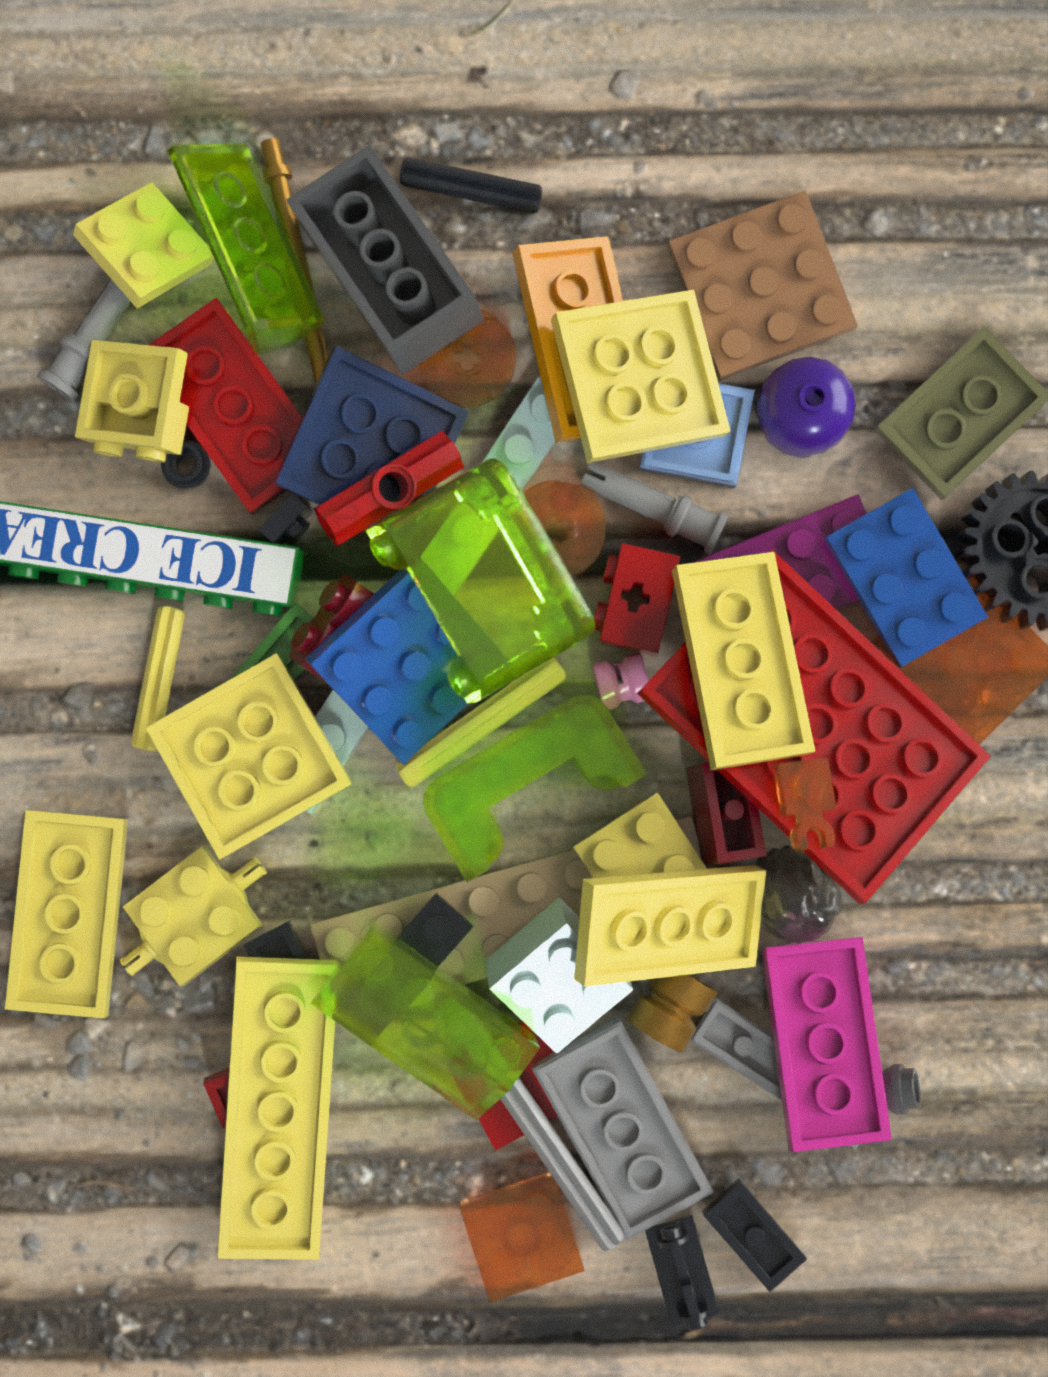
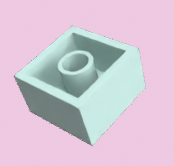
[484,897,633,1053]

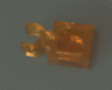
[773,758,836,852]

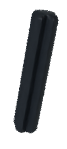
[399,157,543,214]

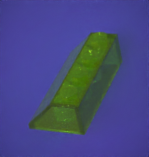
[167,143,325,353]
[311,919,540,1120]

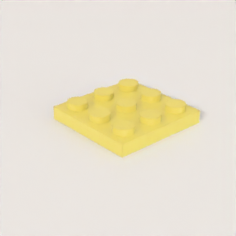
[551,290,731,463]
[146,653,353,860]

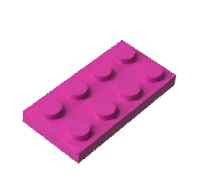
[761,937,892,1152]

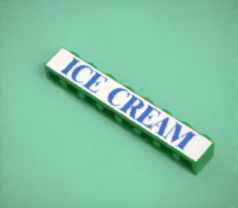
[0,501,304,617]

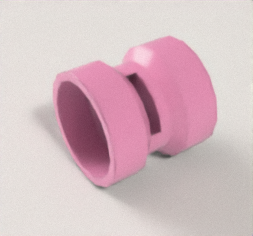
[592,653,648,711]

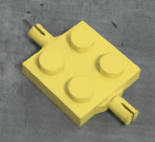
[120,846,267,986]

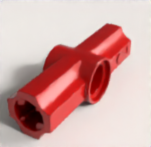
[313,430,464,546]

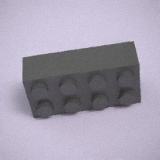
[286,145,484,375]

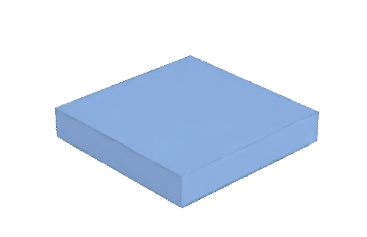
[639,383,754,488]

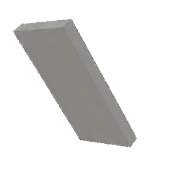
[531,1017,714,1241]

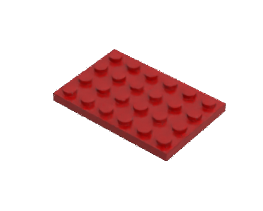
[637,549,991,904]

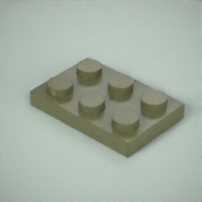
[874,326,1048,500]

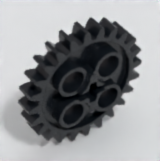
[956,470,1048,631]

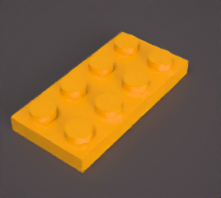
[512,236,623,443]

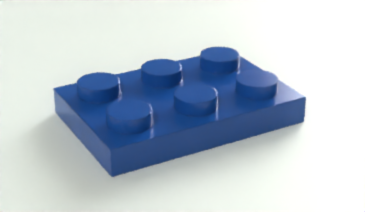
[823,488,988,668]

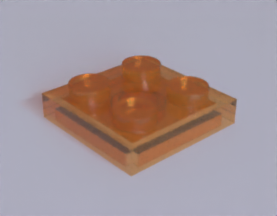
[459,1172,585,1302]

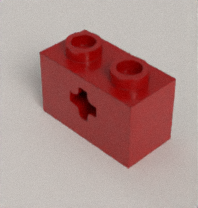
[592,543,680,656]

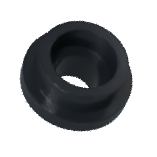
[161,440,211,490]

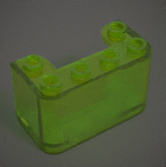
[423,694,647,882]

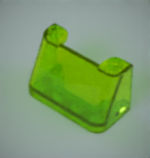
[366,458,595,704]

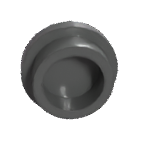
[882,1064,921,1115]

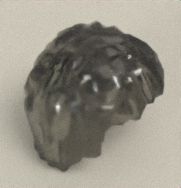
[754,845,843,944]

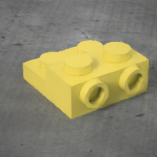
[75,340,189,463]

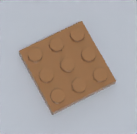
[668,190,858,381]

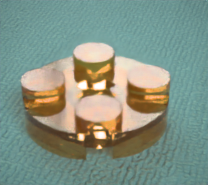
[419,309,516,408]
[508,480,606,580]

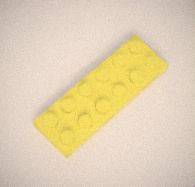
[218,957,339,1260]

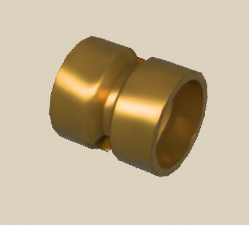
[627,974,718,1053]

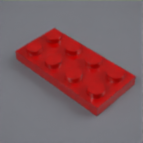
[149,297,302,515]

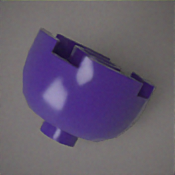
[755,356,856,458]

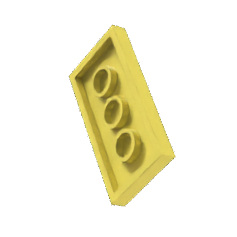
[672,552,815,770]
[5,810,128,1019]
[574,865,766,987]

